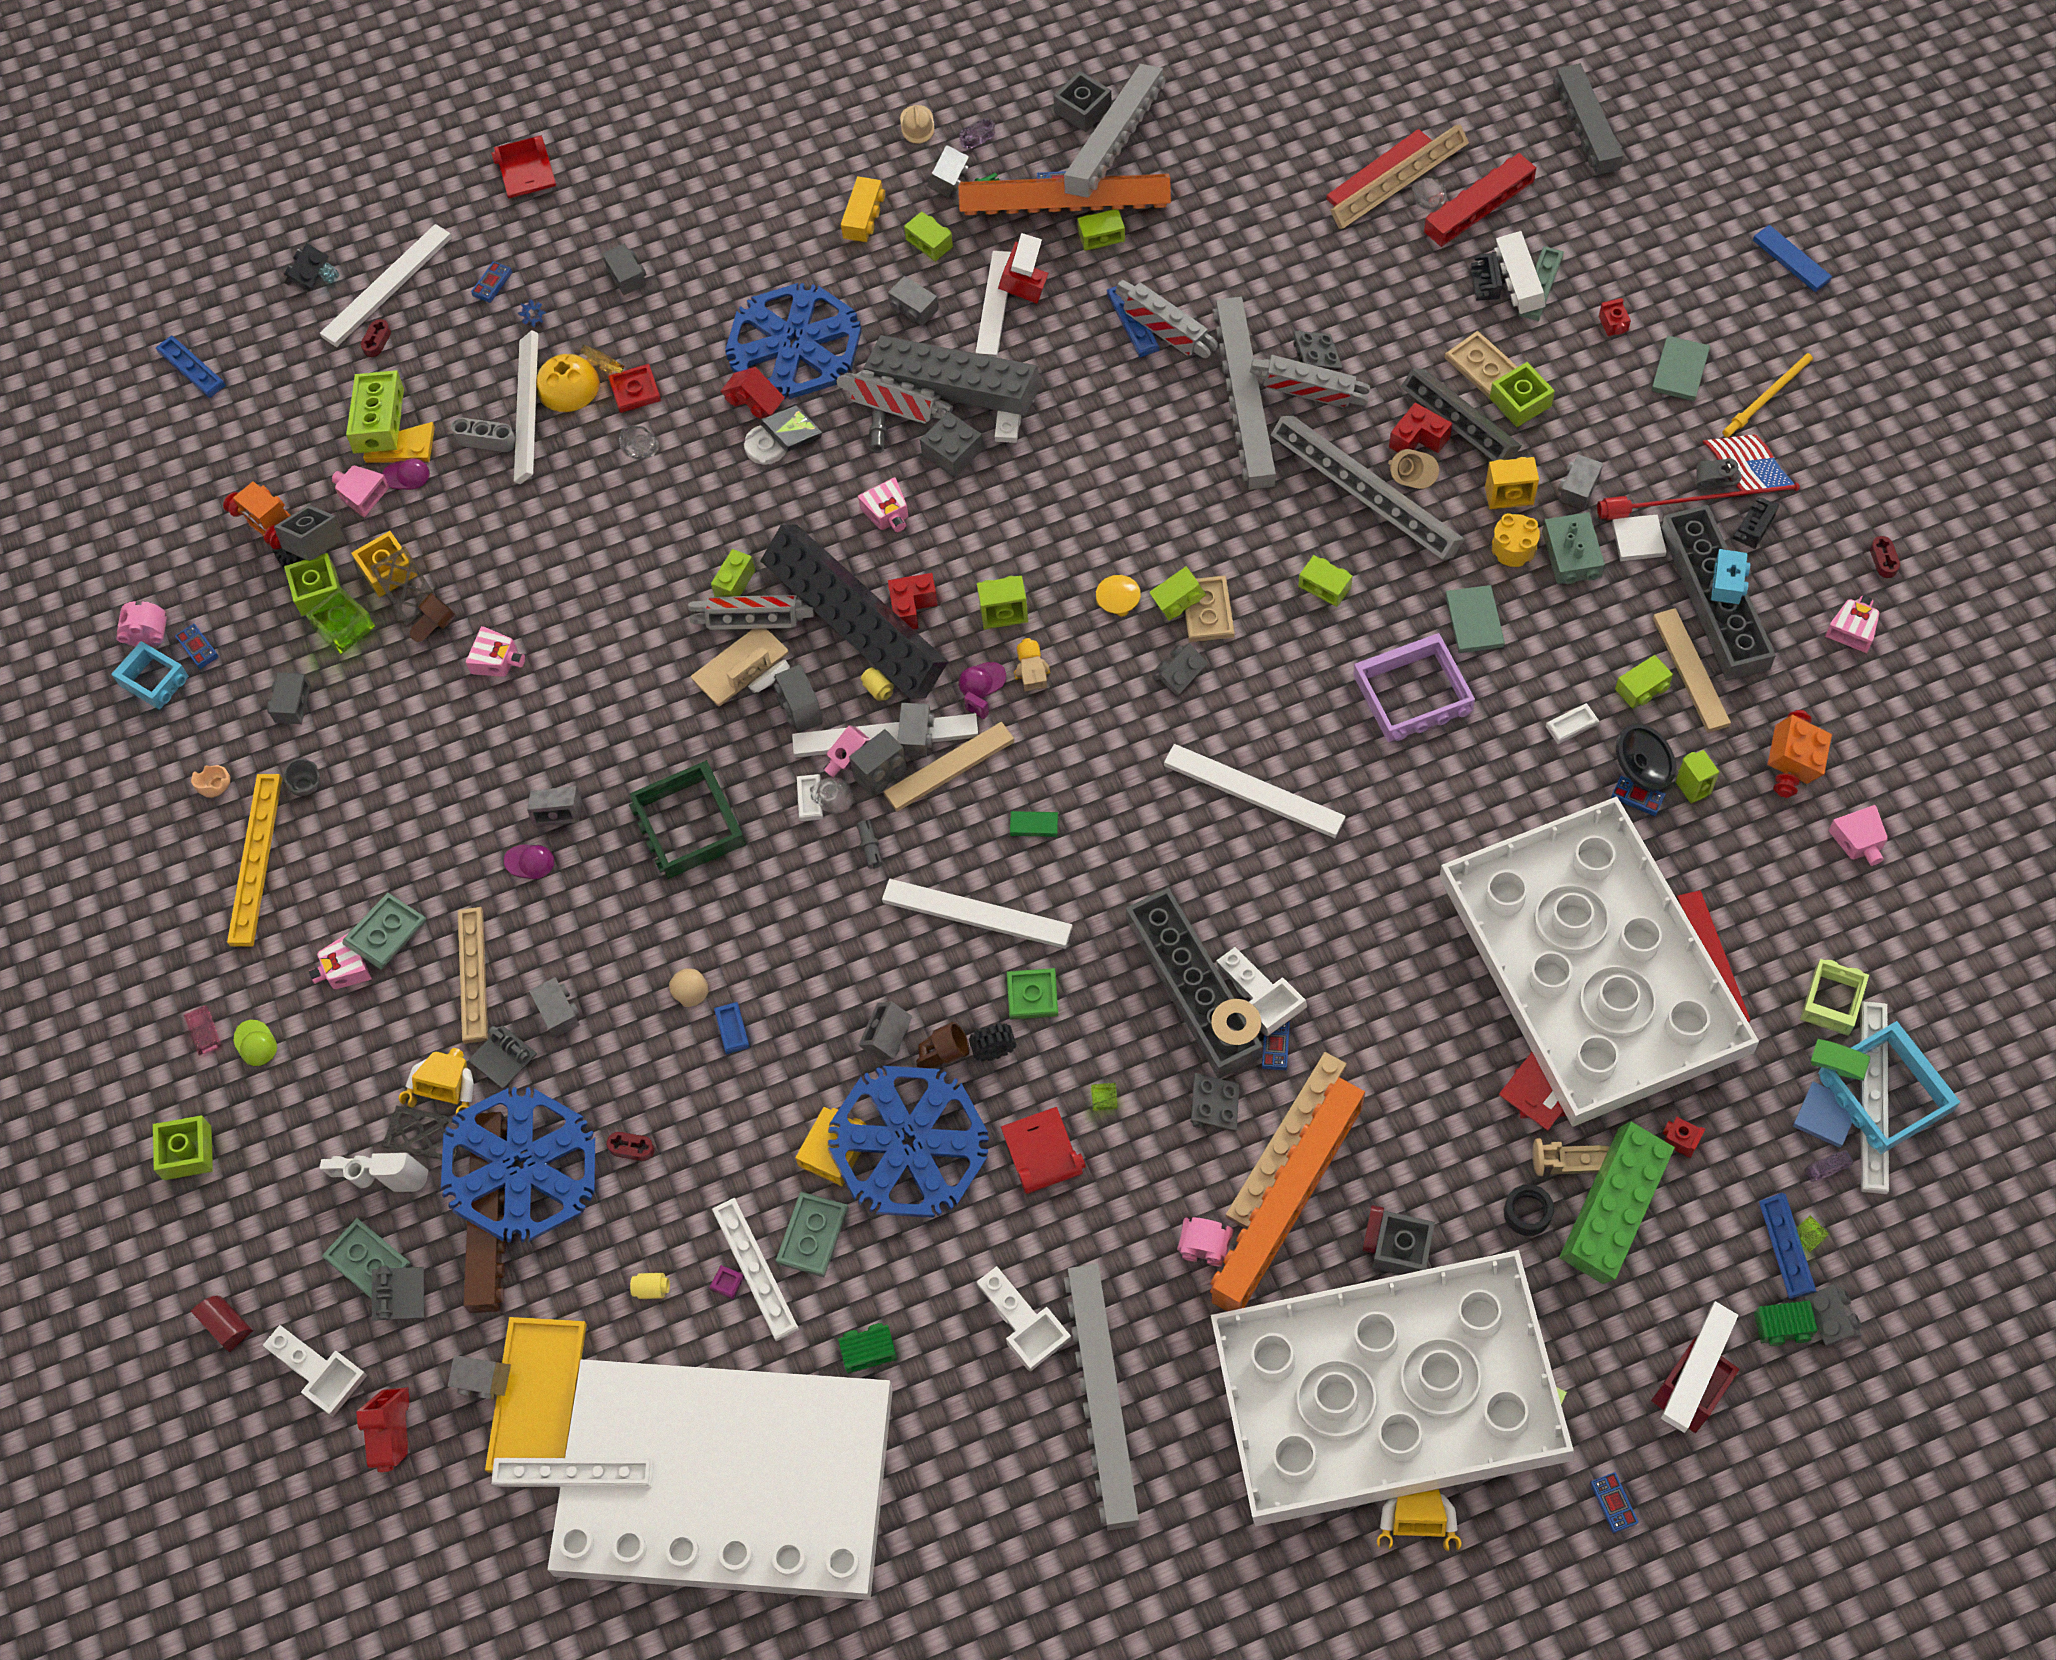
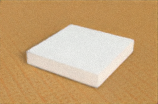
[1612,514,1666,561]

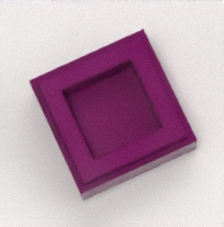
[964,691,989,719]
[709,1265,744,1300]

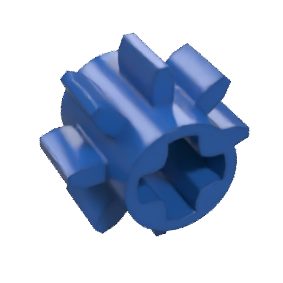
[518,299,546,327]

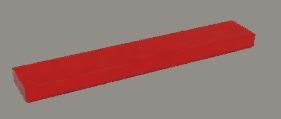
[1326,129,1433,207]
[1676,890,1751,1023]

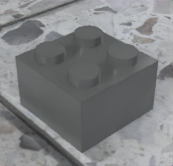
[1053,71,1112,132]
[920,412,983,477]
[274,505,344,561]
[774,664,823,733]
[849,729,907,797]
[1372,1211,1435,1275]

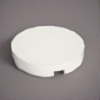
[744,425,786,465]
[748,660,790,693]

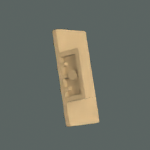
[691,628,789,706]

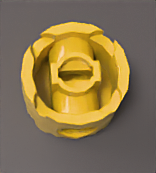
[1492,514,1540,567]

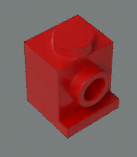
[1598,298,1631,336]
[1662,1117,1705,1158]

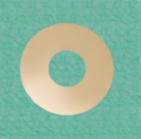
[1212,999,1261,1045]

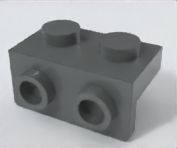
[1152,643,1208,696]
[1805,1284,1862,1346]

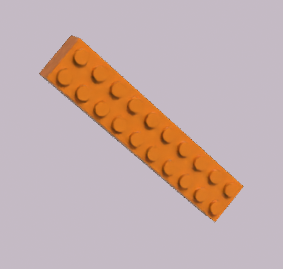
[958,174,1171,215]
[1210,1077,1365,1311]

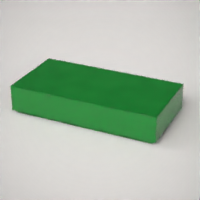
[1010,811,1058,837]

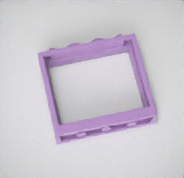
[1353,633,1475,742]

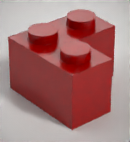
[998,242,1049,304]
[720,367,785,419]
[1389,403,1452,453]
[888,573,938,630]

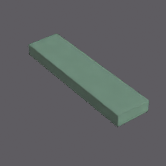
[1518,246,1564,321]

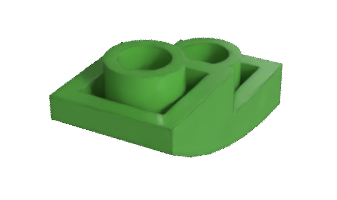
[1811,1039,1871,1081]

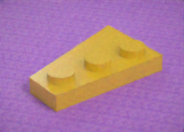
[363,422,435,463]

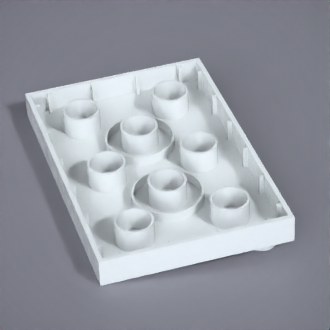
[1439,797,1759,1127]
[1211,1250,1574,1527]
[547,1359,893,1600]

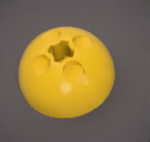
[536,354,600,412]

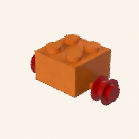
[223,481,291,549]
[1767,710,1832,798]

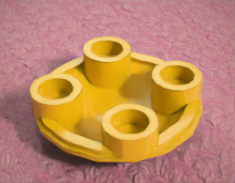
[1096,575,1141,617]

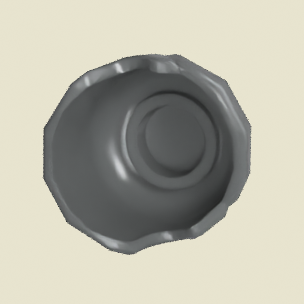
[283,759,320,796]

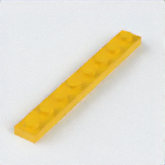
[227,774,282,947]

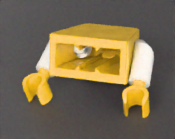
[399,1048,474,1115]
[1377,1489,1462,1551]

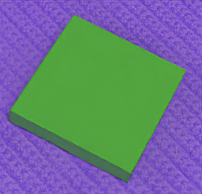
[1007,968,1058,1020]

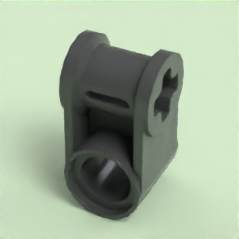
[1696,458,1742,490]

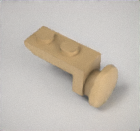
[1532,1138,1609,1176]

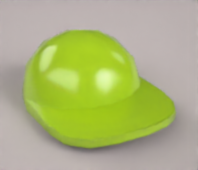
[233,1020,277,1066]

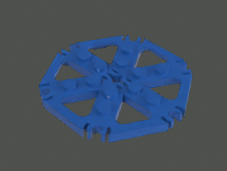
[725,283,862,400]
[827,1066,989,1218]
[440,1087,595,1242]

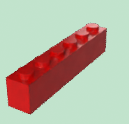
[1424,153,1537,247]

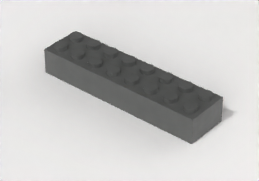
[863,335,1042,416]
[1661,505,1776,681]
[1126,887,1263,1079]

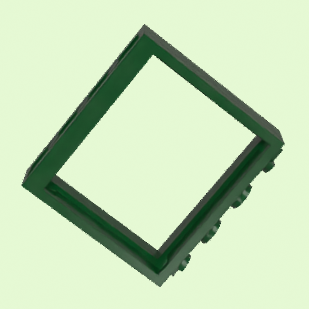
[629,760,746,879]

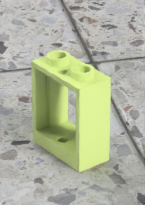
[1800,959,1869,1036]

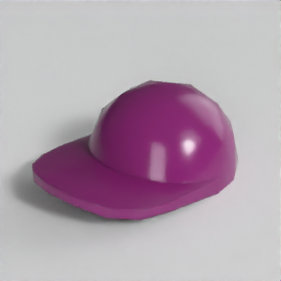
[382,458,430,490]
[958,662,1006,698]
[504,844,554,879]

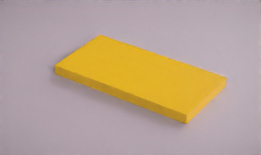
[485,1317,587,1473]

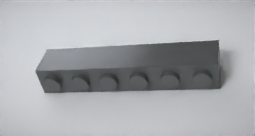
[1553,63,1623,175]
[1401,369,1522,461]

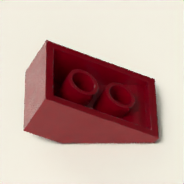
[1651,1337,1740,1434]

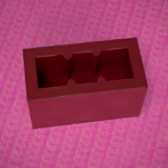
[191,1295,253,1352]

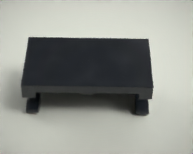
[1470,251,1502,301]
[1733,497,1780,549]

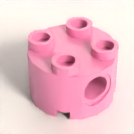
[117,601,167,648]
[1177,1217,1233,1267]

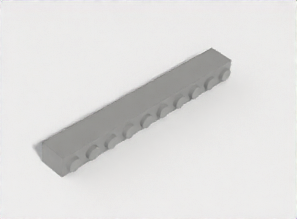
[1064,64,1166,198]
[1212,296,1276,490]
[1271,416,1465,560]
[1064,1264,1139,1531]

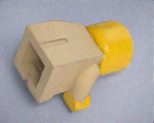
[1014,638,1050,692]

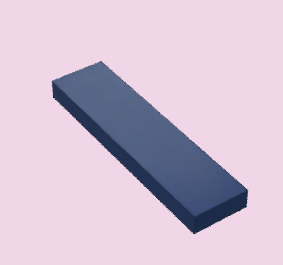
[1753,225,1832,292]
[1107,286,1159,358]
[155,335,226,398]
[1759,1193,1816,1300]

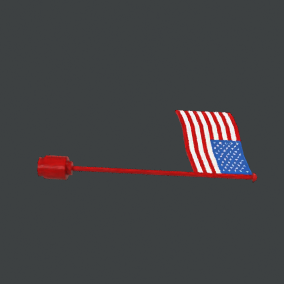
[1597,434,1800,521]

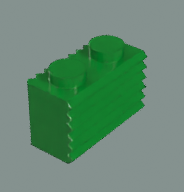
[1754,1300,1817,1347]
[838,1323,897,1374]

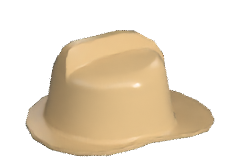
[900,105,934,144]
[1388,449,1439,489]

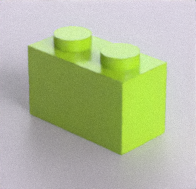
[1077,209,1125,251]
[904,211,953,262]
[711,549,756,597]
[1298,555,1353,607]
[1149,566,1206,621]
[1615,655,1673,709]
[1675,750,1719,804]

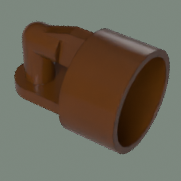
[410,593,456,642]
[916,1022,970,1069]

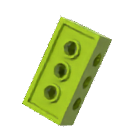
[346,370,404,454]

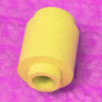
[861,667,894,701]
[630,1273,670,1299]

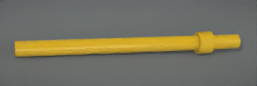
[1722,353,1813,438]

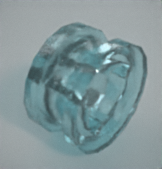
[318,263,339,284]

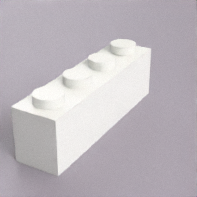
[1494,231,1545,314]

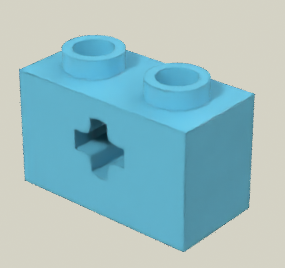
[1711,549,1750,604]

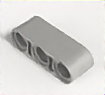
[451,418,515,452]

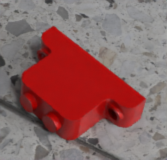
[356,1387,409,1472]

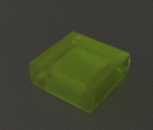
[1091,1083,1118,1111]
[1797,1215,1830,1253]

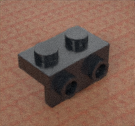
[284,243,329,291]

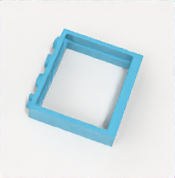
[1818,1021,1960,1155]

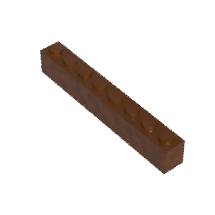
[464,1112,507,1313]

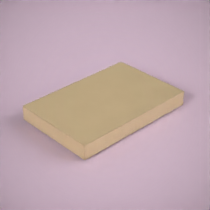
[1445,331,1517,399]
[1184,576,1235,642]

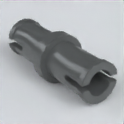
[869,410,887,453]
[856,820,883,869]

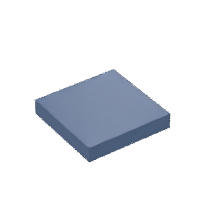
[1793,1082,1861,1148]

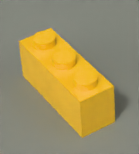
[841,176,885,242]

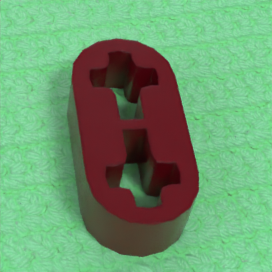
[361,319,391,357]
[1870,536,1900,578]
[607,1132,655,1161]
[1362,1205,1384,1254]

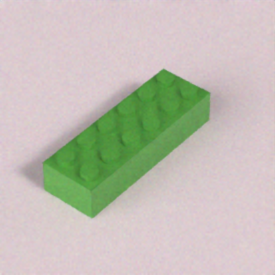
[1559,1121,1675,1284]

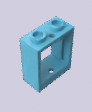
[111,641,189,710]

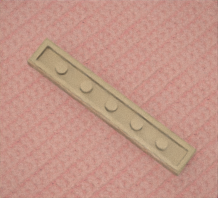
[1653,608,1731,733]
[884,722,1014,812]
[458,907,488,1044]

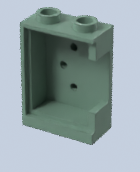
[1542,512,1605,584]

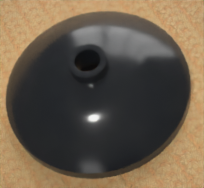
[1616,724,1676,791]

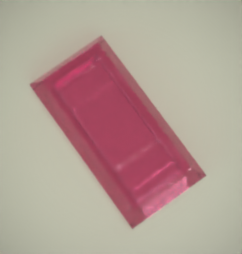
[184,1005,222,1056]

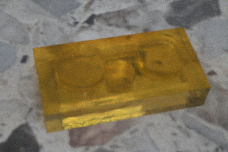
[580,344,625,374]

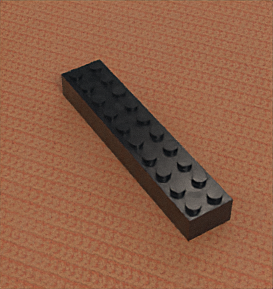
[760,524,949,699]

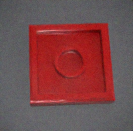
[608,364,661,413]

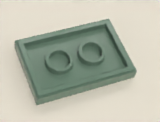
[1651,335,1710,402]
[1445,585,1505,653]
[342,893,426,970]
[776,1192,849,1277]
[322,1218,412,1299]

